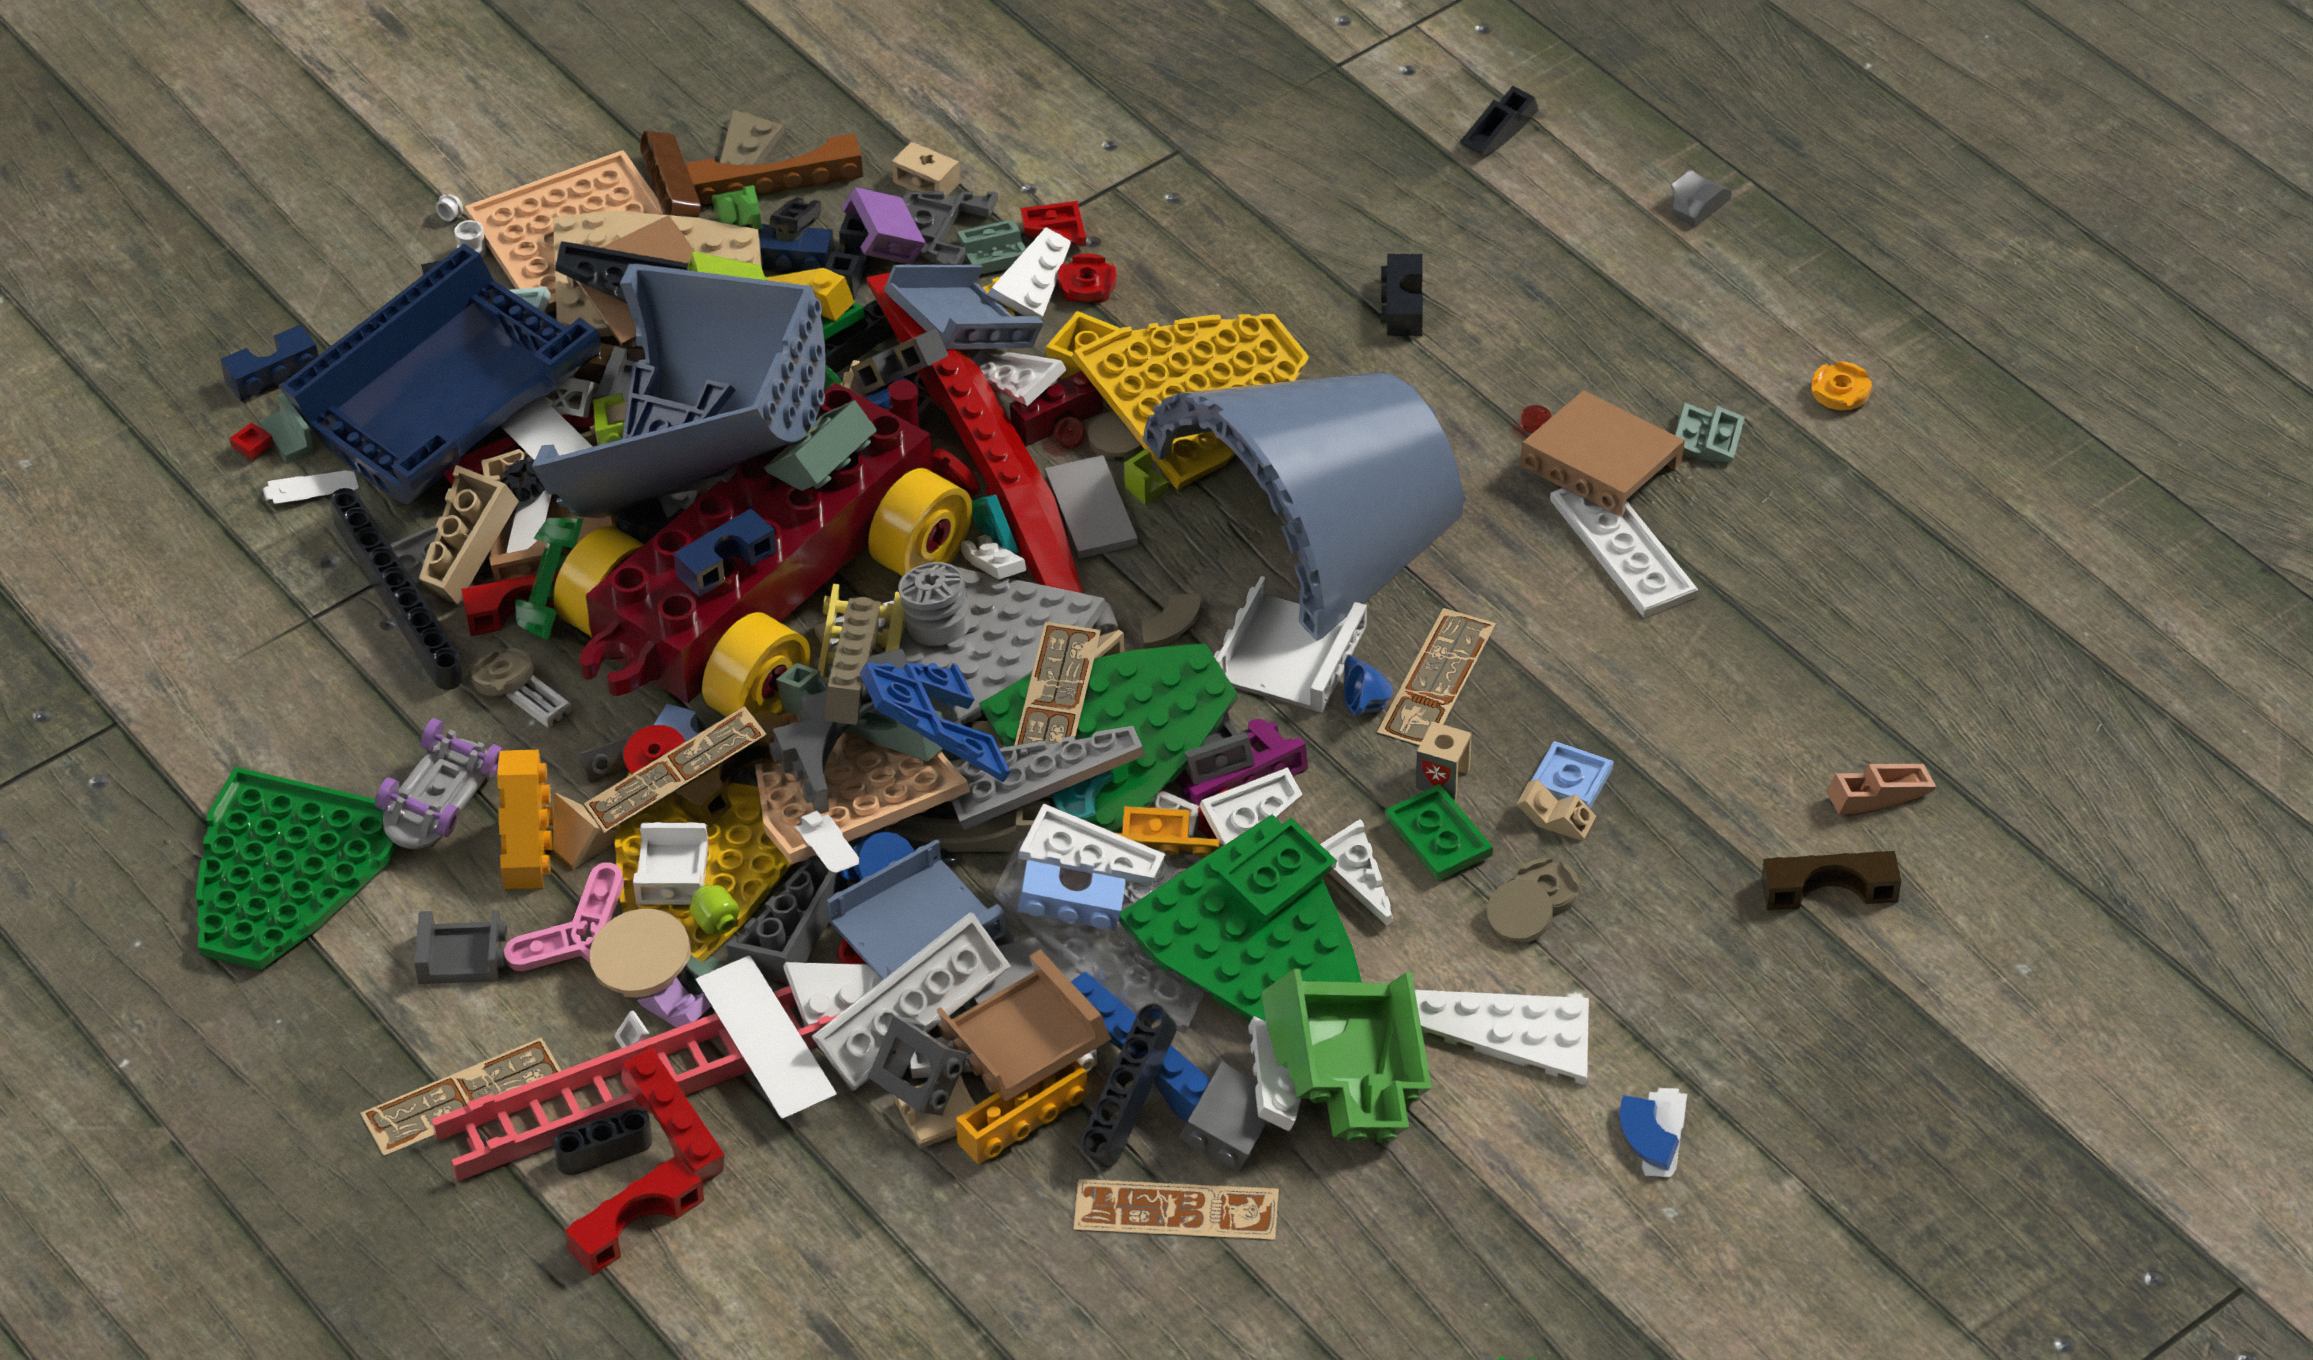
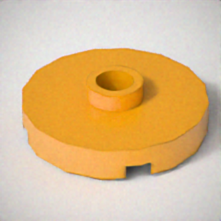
[1811,361,1872,410]

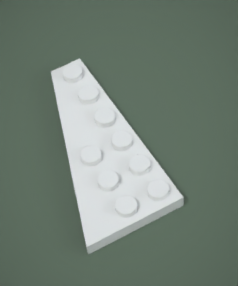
[1415,990,1589,1086]

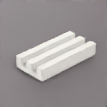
[506,675,572,728]

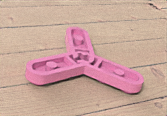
[504,863,624,971]

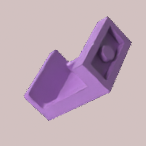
[842,187,926,265]

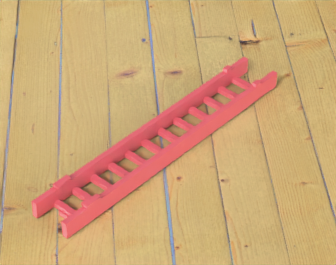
[431,986,839,1182]

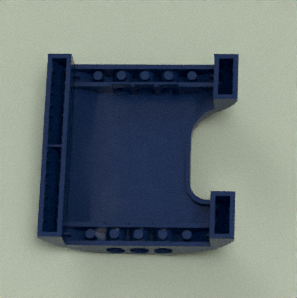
[279,244,601,504]

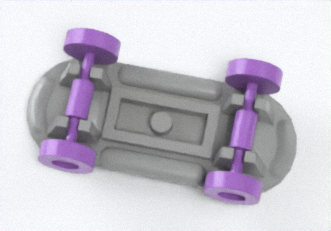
[375,718,504,849]

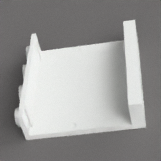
[1214,576,1367,713]

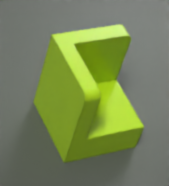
[1124,449,1168,505]

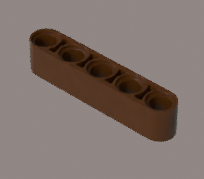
[640,130,700,218]

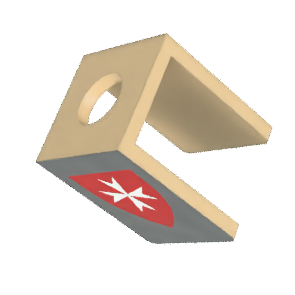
[1416,721,1472,800]

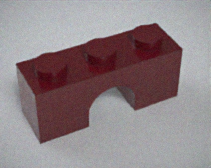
[1009,370,1103,447]

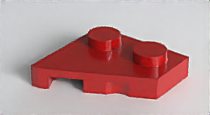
[1020,201,1087,247]

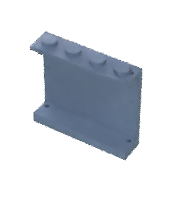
[826,839,1006,981]

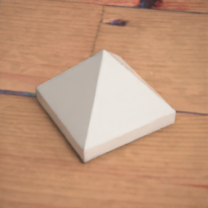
[614,1011,649,1048]

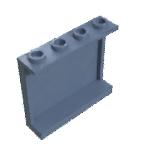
[883,265,1044,349]

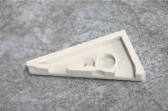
[1320,819,1393,925]

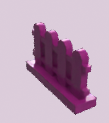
[1175,719,1308,807]

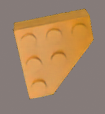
[497,750,554,889]

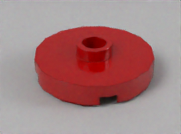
[931,448,980,499]
[624,725,685,775]

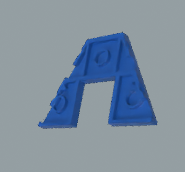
[860,663,1010,782]

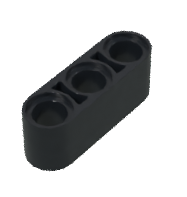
[553,1108,653,1175]

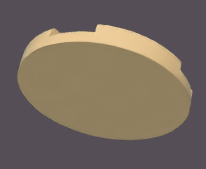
[590,909,691,997]

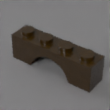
[674,707,790,827]
[1761,851,1901,910]

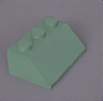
[764,400,877,491]

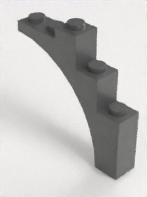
[770,648,909,814]

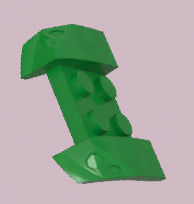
[515,518,584,640]

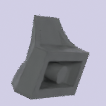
[1671,170,1732,228]

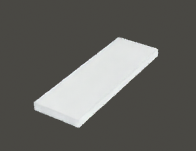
[1550,488,1698,618]
[812,912,1011,1091]

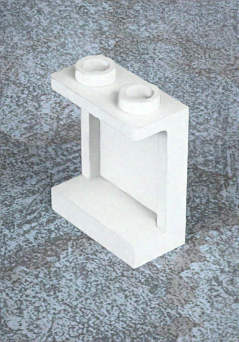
[633,822,709,905]

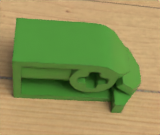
[712,185,762,229]

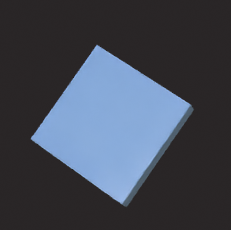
[1531,741,1614,809]

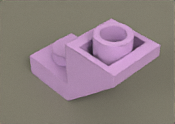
[637,978,712,1028]

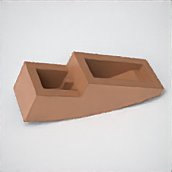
[1826,764,1936,815]

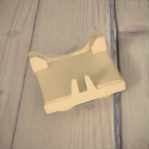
[893,1074,977,1149]

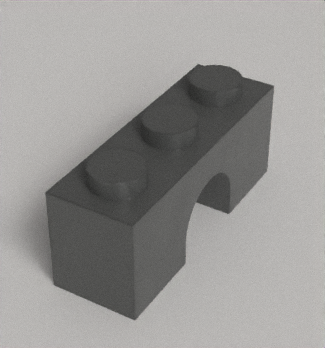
[851,328,949,394]

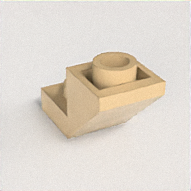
[1517,779,1596,840]

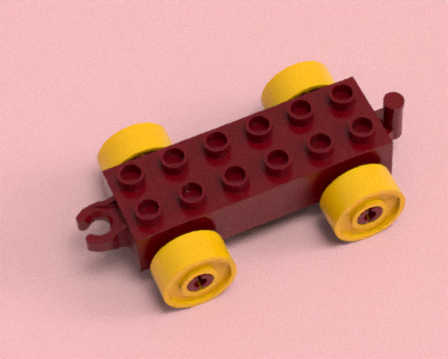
[553,380,972,717]

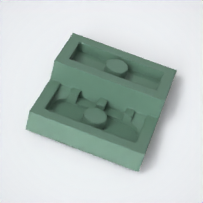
[957,220,1026,275]
[1674,403,1745,462]

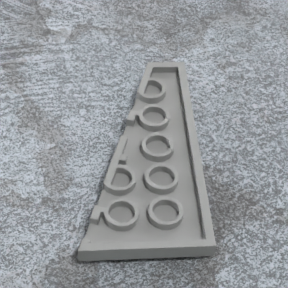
[946,726,1146,830]

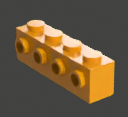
[956,1061,1087,1165]

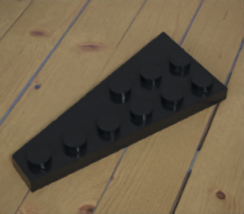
[555,241,689,304]

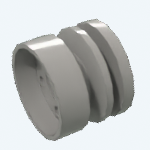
[898,562,972,646]

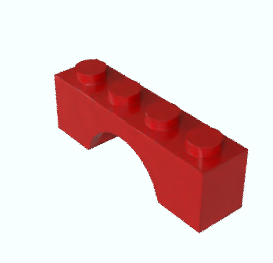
[461,571,560,636]
[621,1047,725,1183]
[565,1155,704,1276]

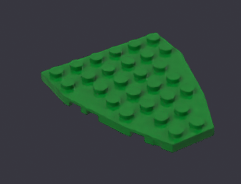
[979,643,1238,833]
[196,767,398,970]
[1118,814,1362,1022]

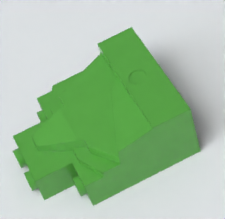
[1261,969,1432,1143]

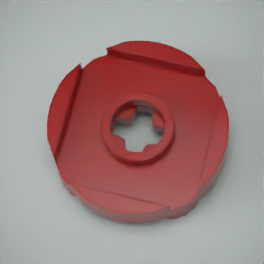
[1058,253,1117,303]

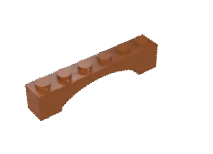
[686,133,863,206]

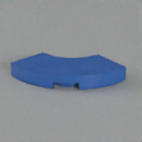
[1620,1095,1679,1171]

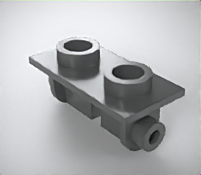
[578,734,634,782]

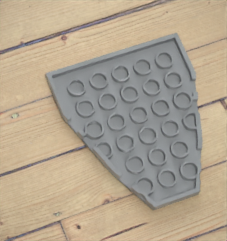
[900,567,1106,725]

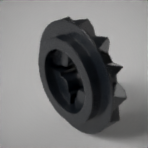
[499,456,545,501]

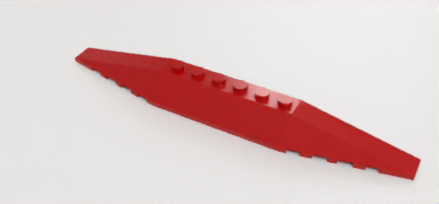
[866,272,1084,594]

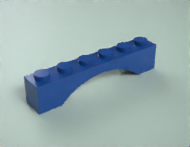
[1071,971,1211,1123]

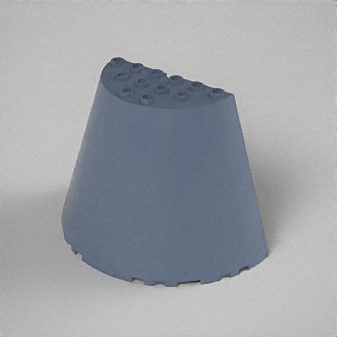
[532,264,825,518]
[1143,372,1465,641]

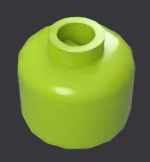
[690,885,739,935]

